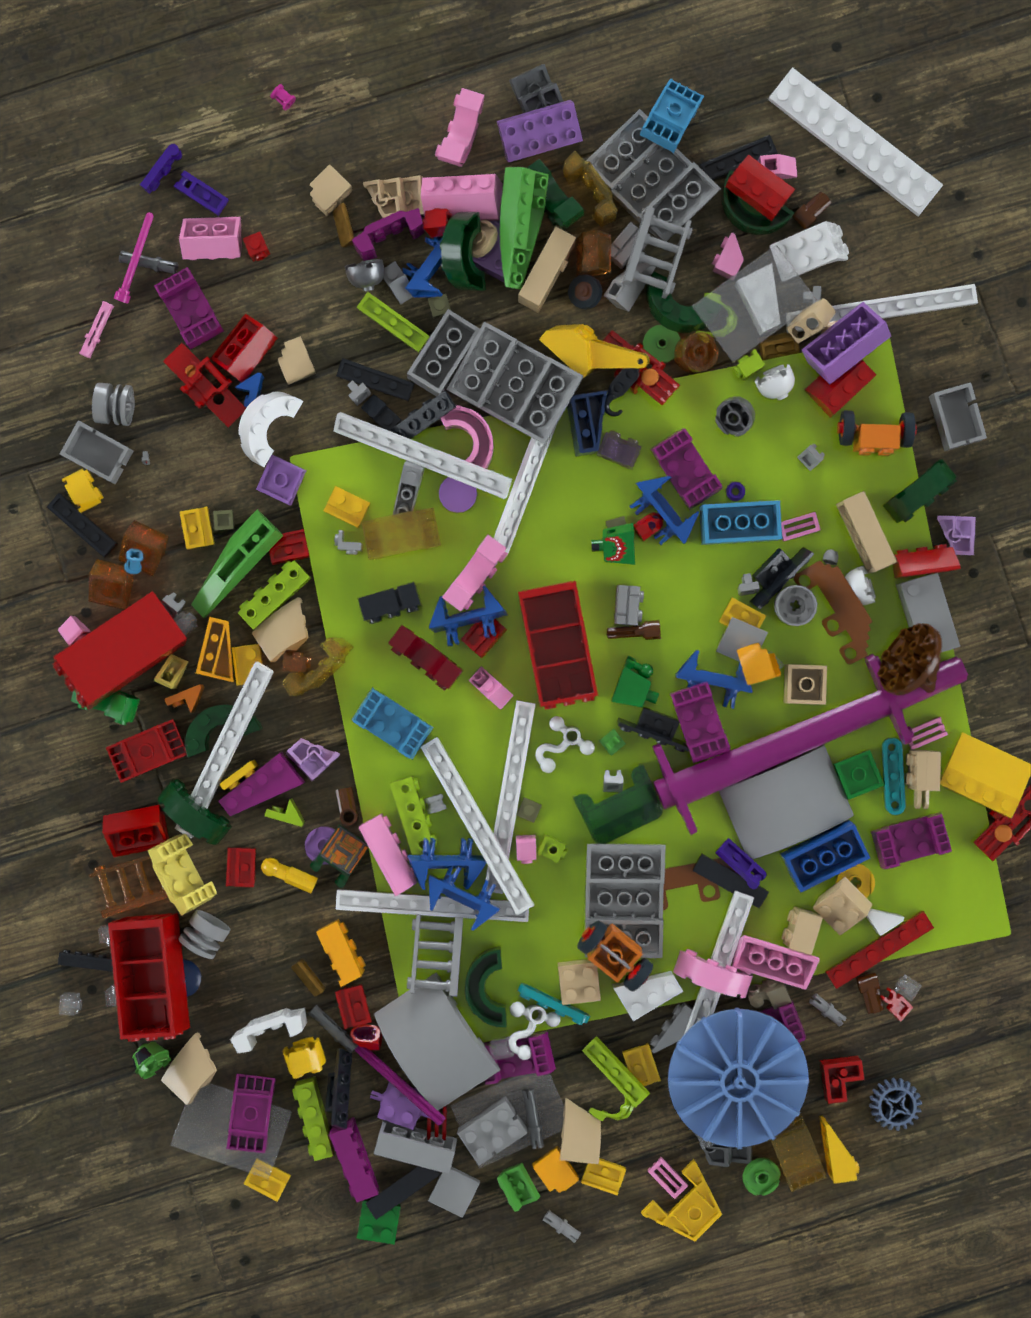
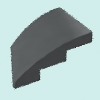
[509,64,563,113]
[697,1135,753,1167]

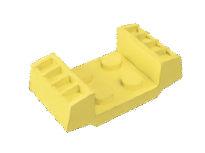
[147,834,217,916]

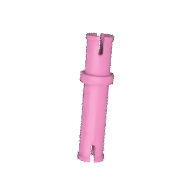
[79,301,114,359]

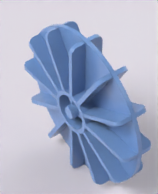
[668,1008,809,1149]

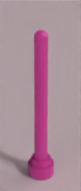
[114,212,154,304]

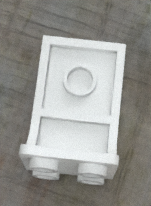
[769,221,849,282]

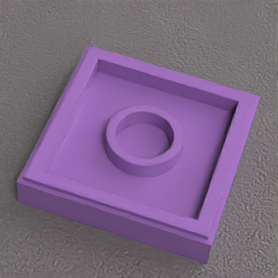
[256,455,307,505]

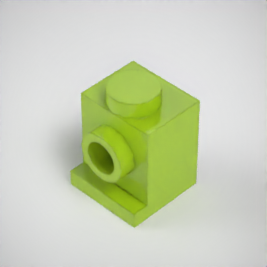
[733,349,765,381]
[537,834,568,863]

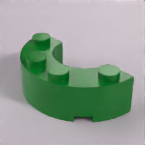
[71,690,140,725]

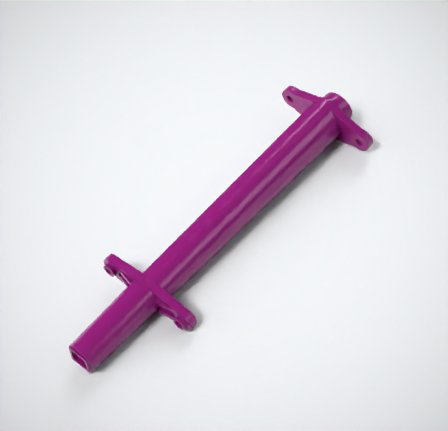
[652,654,968,835]

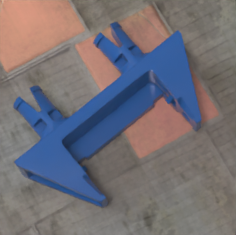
[402,237,443,298]
[630,476,699,545]
[429,586,508,647]
[675,650,753,709]
[407,838,487,890]
[429,866,500,930]

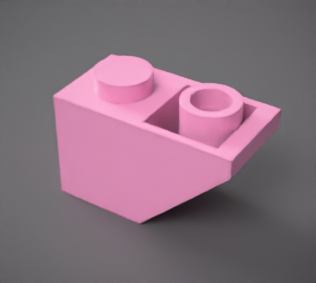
[758,154,797,179]
[712,233,744,281]
[58,616,92,645]
[469,666,514,709]

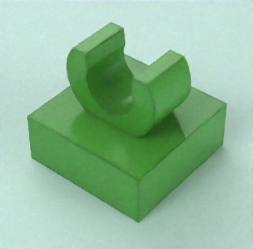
[599,729,626,756]

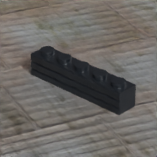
[58,949,113,972]

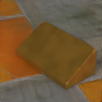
[333,203,354,248]
[758,333,800,360]
[291,959,325,997]

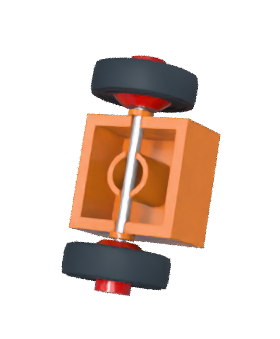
[837,410,917,456]
[577,920,653,992]

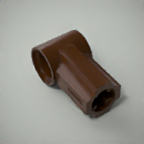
[792,191,831,230]
[335,787,359,826]
[856,973,884,1014]

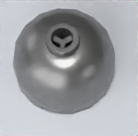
[345,259,384,291]
[715,396,755,437]

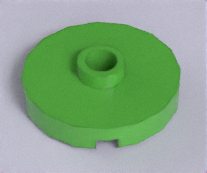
[643,325,681,363]
[743,1157,781,1196]

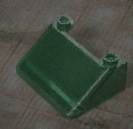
[572,763,663,844]

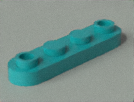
[882,738,906,815]
[518,983,590,1025]

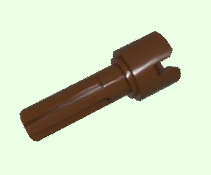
[607,620,661,640]

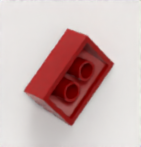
[725,155,795,221]
[210,313,278,383]
[805,360,876,418]
[892,544,961,578]
[103,805,169,857]

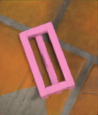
[781,512,821,542]
[908,717,948,750]
[647,1157,688,1199]

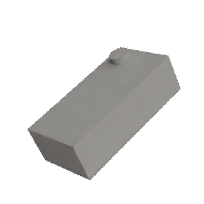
[407,309,480,397]
[896,572,960,652]
[374,1120,457,1174]

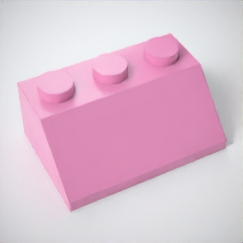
[179,217,242,260]

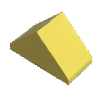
[154,654,188,689]

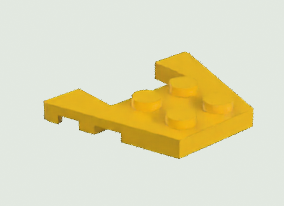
[641,1159,722,1241]

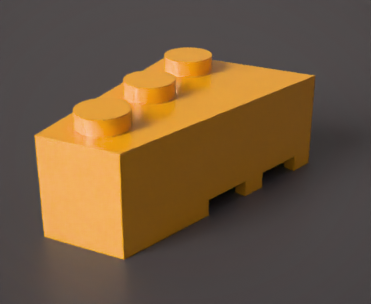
[196,617,234,682]
[316,919,366,987]

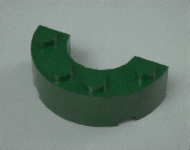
[527,159,584,230]
[721,170,794,235]
[440,212,486,291]
[646,271,722,333]
[883,458,957,523]
[185,704,263,757]
[158,778,232,845]
[465,946,507,1027]

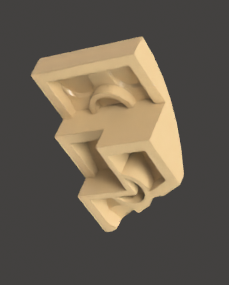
[363,175,424,218]
[252,597,309,662]
[161,1032,217,1105]
[560,1098,601,1164]

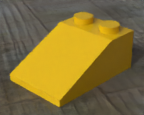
[819,1115,859,1184]

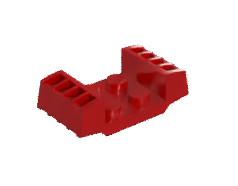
[106,719,187,783]

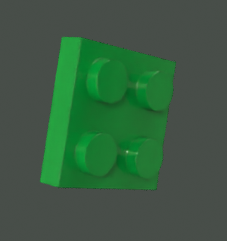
[833,749,884,800]
[357,1199,401,1245]

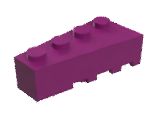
[218,753,305,816]
[329,1117,380,1202]

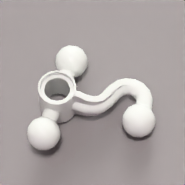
[535,716,595,773]
[508,1002,560,1060]

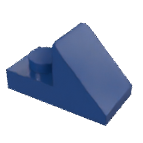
[235,373,264,408]

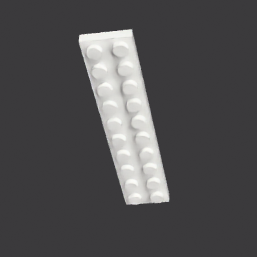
[768,67,943,216]

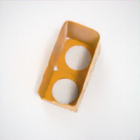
[736,643,781,685]
[532,1146,579,1193]

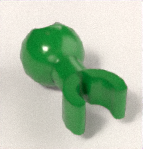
[624,655,653,679]

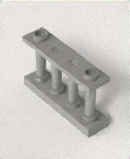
[621,206,692,299]
[407,914,463,997]

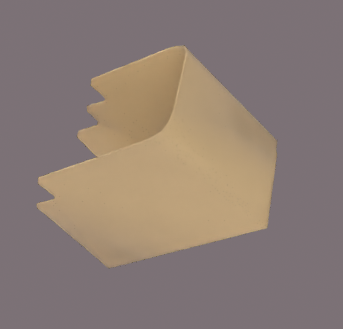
[310,165,352,216]
[787,298,836,343]
[278,336,316,385]

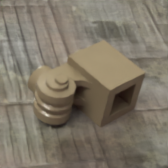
[747,978,792,1009]

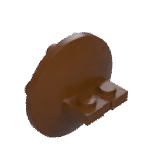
[878,623,942,696]

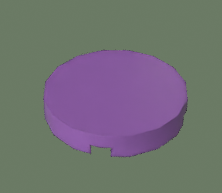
[439,477,477,513]
[305,826,335,865]

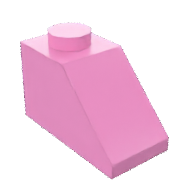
[516,835,536,864]

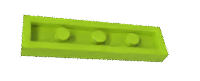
[357,292,430,353]
[582,1036,650,1108]

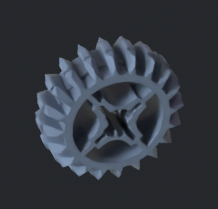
[869,1078,922,1131]

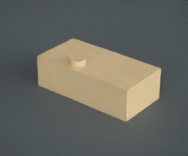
[518,227,576,313]
[836,491,897,574]

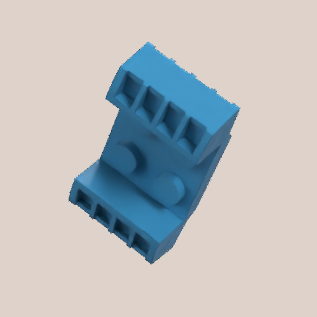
[640,78,704,153]
[351,687,434,760]

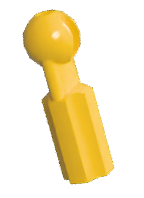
[261,857,318,893]

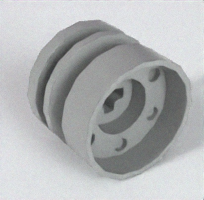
[92,382,135,426]
[774,585,817,626]
[179,910,231,959]

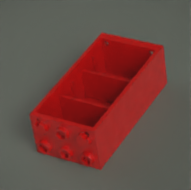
[518,581,598,710]
[53,591,187,710]
[108,913,190,1042]

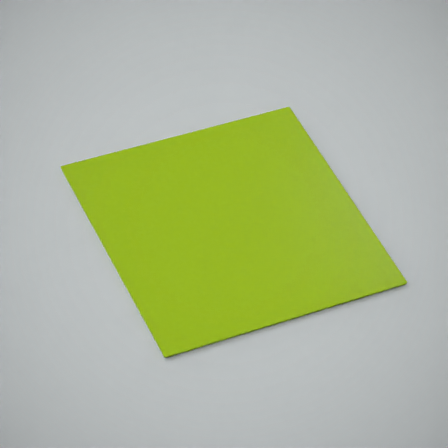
[290,338,1011,1043]

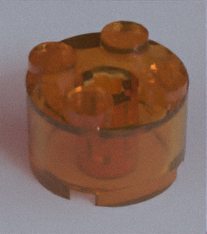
[674,332,719,373]

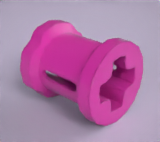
[270,84,296,111]

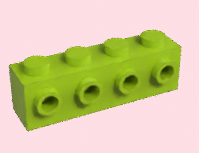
[238,560,311,630]
[390,776,438,855]
[293,1076,335,1161]

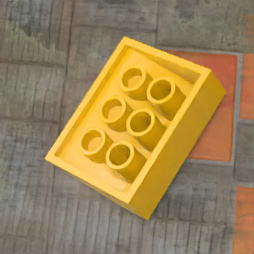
[940,732,1031,818]

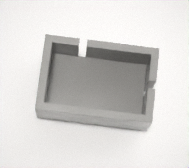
[929,382,987,451]
[60,420,134,484]
[457,1096,527,1166]

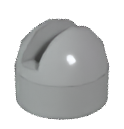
[822,549,838,565]

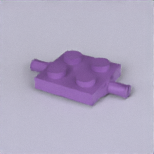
[370,1082,430,1130]

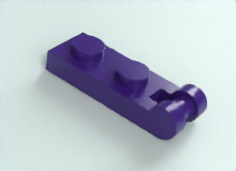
[140,144,182,194]
[173,170,229,216]
[715,838,767,889]

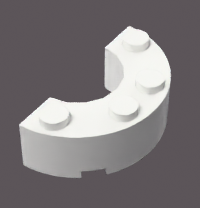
[239,392,303,467]

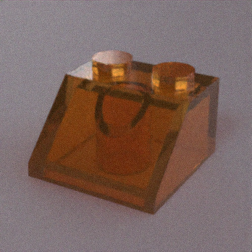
[576,230,611,277]
[118,520,169,576]
[89,559,134,610]

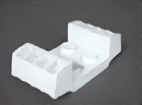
[230,1008,307,1053]

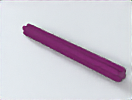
[354,1046,445,1126]

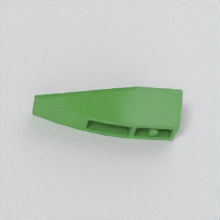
[500,167,549,290]
[191,509,283,618]

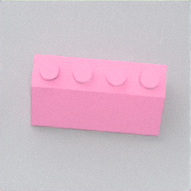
[421,174,503,221]
[358,813,418,896]
[732,935,819,990]

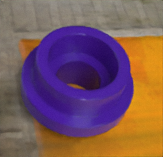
[726,482,745,501]

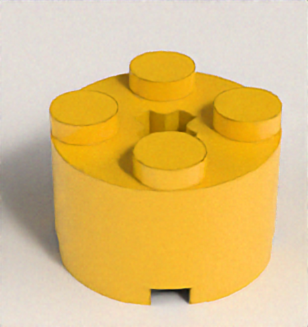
[62,468,104,513]
[282,1037,326,1079]

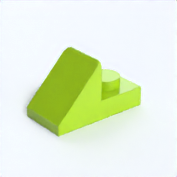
[265,798,305,827]

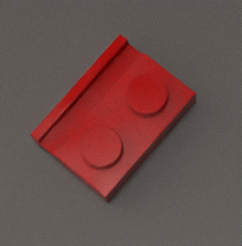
[269,529,310,565]
[460,619,507,658]
[226,847,256,887]
[335,984,372,1029]

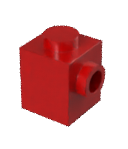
[422,208,453,237]
[243,231,270,262]

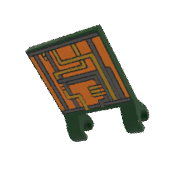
[310,824,369,888]

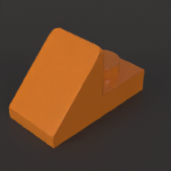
[164,684,205,713]

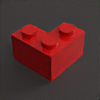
[820,1056,864,1104]

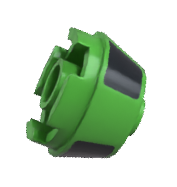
[132,1041,171,1079]

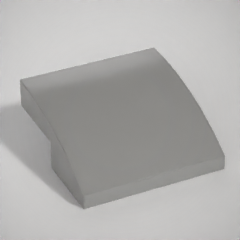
[716,617,768,661]
[428,1167,480,1218]

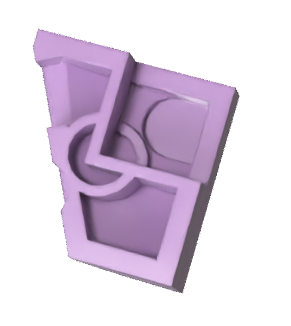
[937,516,976,555]
[286,738,340,781]

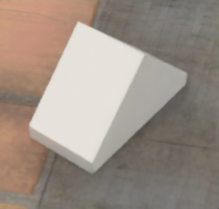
[866,908,904,936]

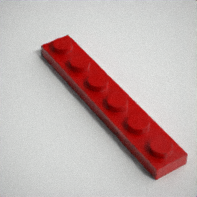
[825,911,934,989]

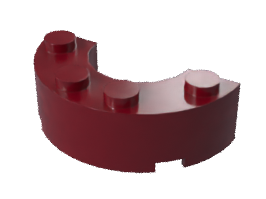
[388,625,463,691]

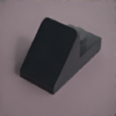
[361,394,401,431]

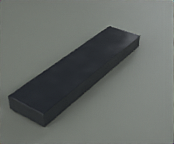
[699,135,777,181]
[336,358,415,402]
[47,493,118,558]
[692,853,769,909]
[365,1166,440,1220]

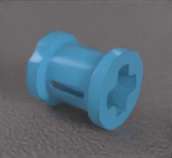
[124,549,143,574]

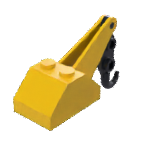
[539,324,649,417]

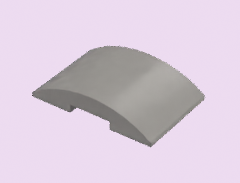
[584,109,721,242]
[446,322,584,445]
[719,745,854,859]
[585,844,665,958]
[374,972,500,1111]

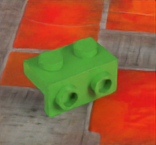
[497,1163,540,1212]

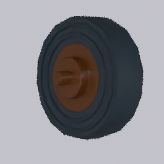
[568,274,603,310]

